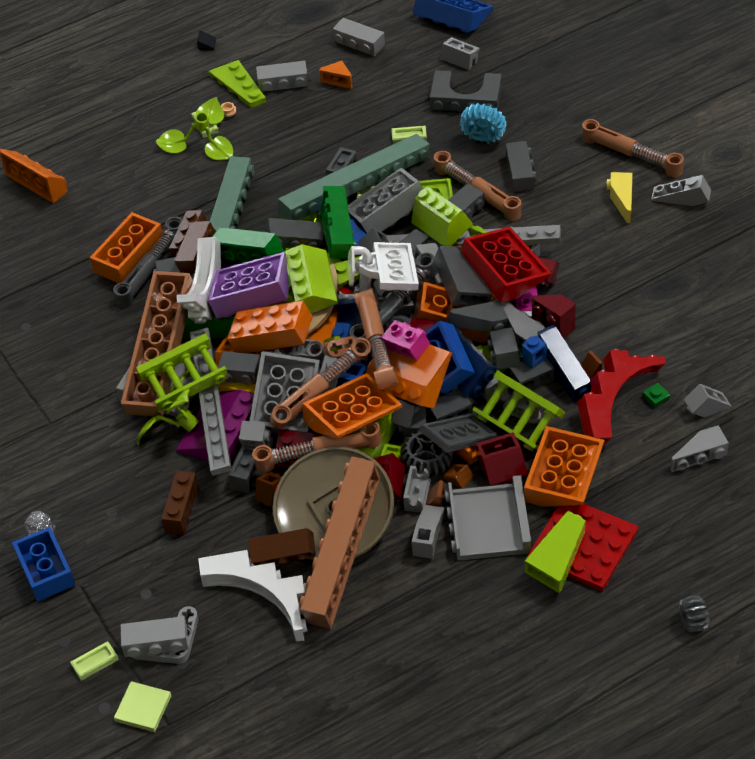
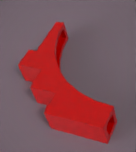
[577,349,666,445]

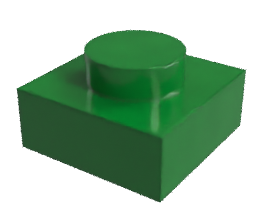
[642,383,670,408]

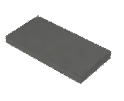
[419,414,498,453]

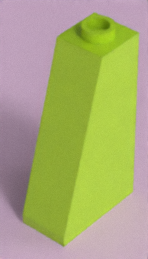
[525,511,585,593]

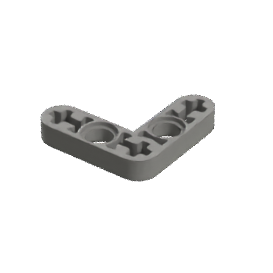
[132,606,198,664]

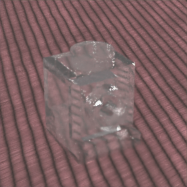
[24,511,57,535]

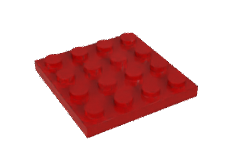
[527,504,639,592]

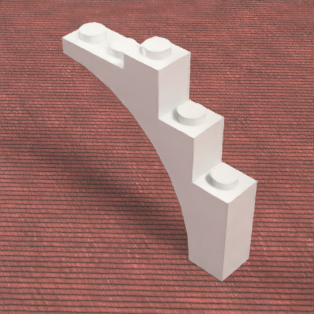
[177,237,221,324]
[198,550,307,642]

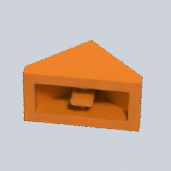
[319,61,352,89]

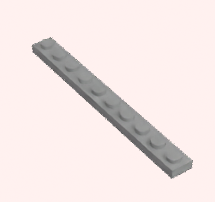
[386,225,561,247]
[190,327,232,476]

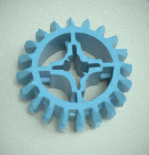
[460,103,507,143]

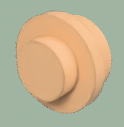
[221,102,236,117]

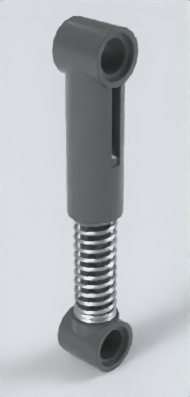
[113,217,182,308]
[349,252,438,339]

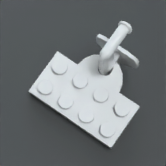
[337,242,419,302]

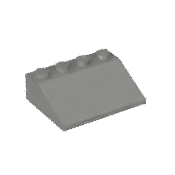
[348,168,423,234]
[250,351,320,434]

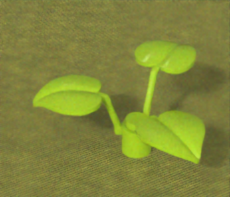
[156,97,233,161]
[136,370,199,446]

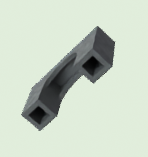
[430,70,502,112]

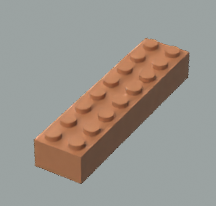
[121,271,193,417]
[299,456,381,629]

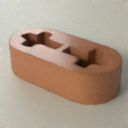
[323,336,359,358]

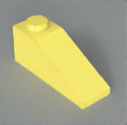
[607,172,632,223]

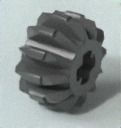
[679,595,710,632]

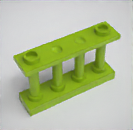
[136,333,229,412]
[473,370,566,452]

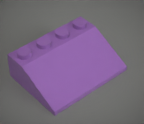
[208,252,289,319]

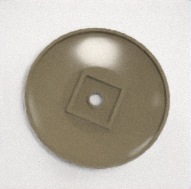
[273,447,394,561]

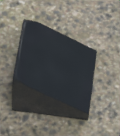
[197,31,217,50]

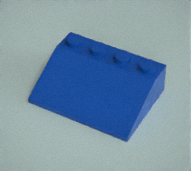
[413,0,494,33]

